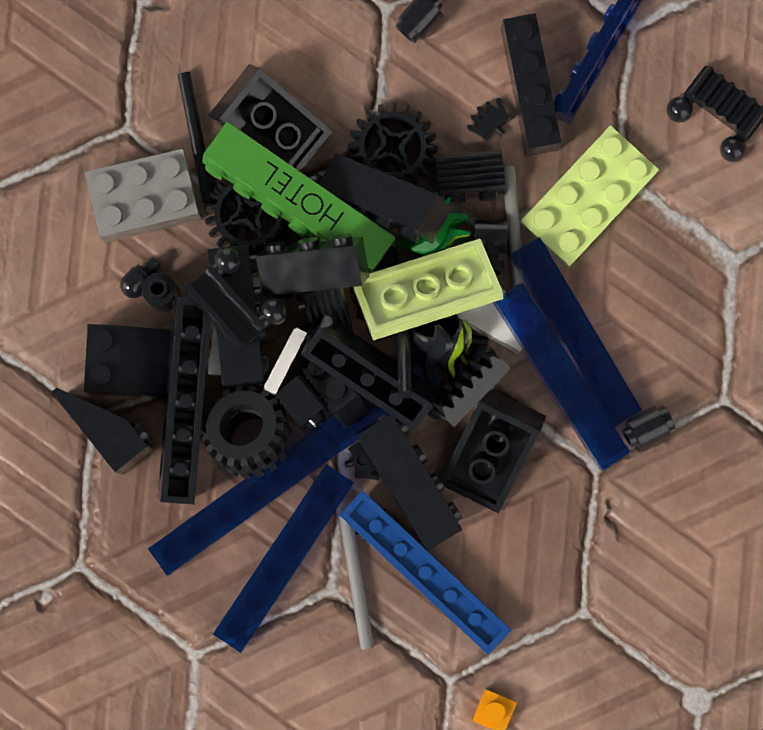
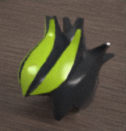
[410,314,472,382]

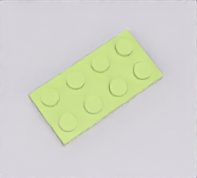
[520,125,659,268]
[353,239,503,340]

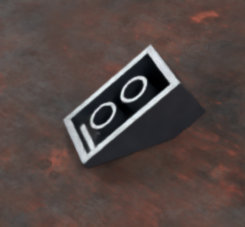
[208,64,333,172]
[84,324,172,398]
[51,388,155,475]
[440,389,546,513]

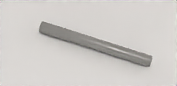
[504,166,527,299]
[339,516,374,650]

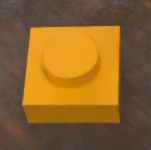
[472,689,517,730]

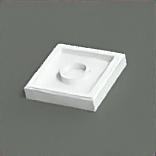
[264,328,307,397]

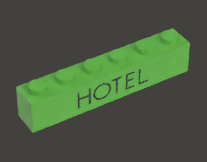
[202,122,396,274]

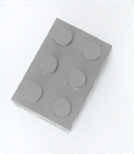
[85,149,202,243]

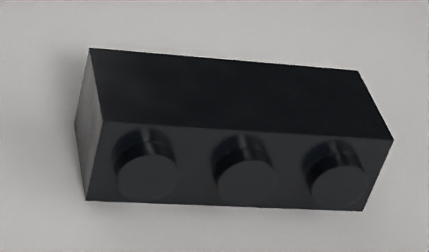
[256,234,370,296]

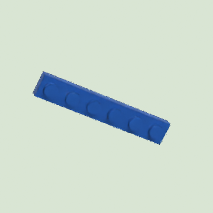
[339,490,511,655]

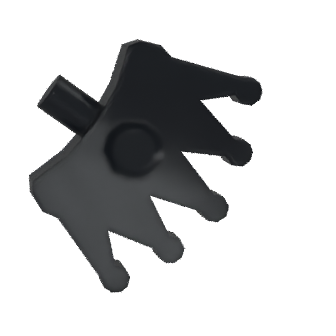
[467,98,509,141]
[344,442,380,481]

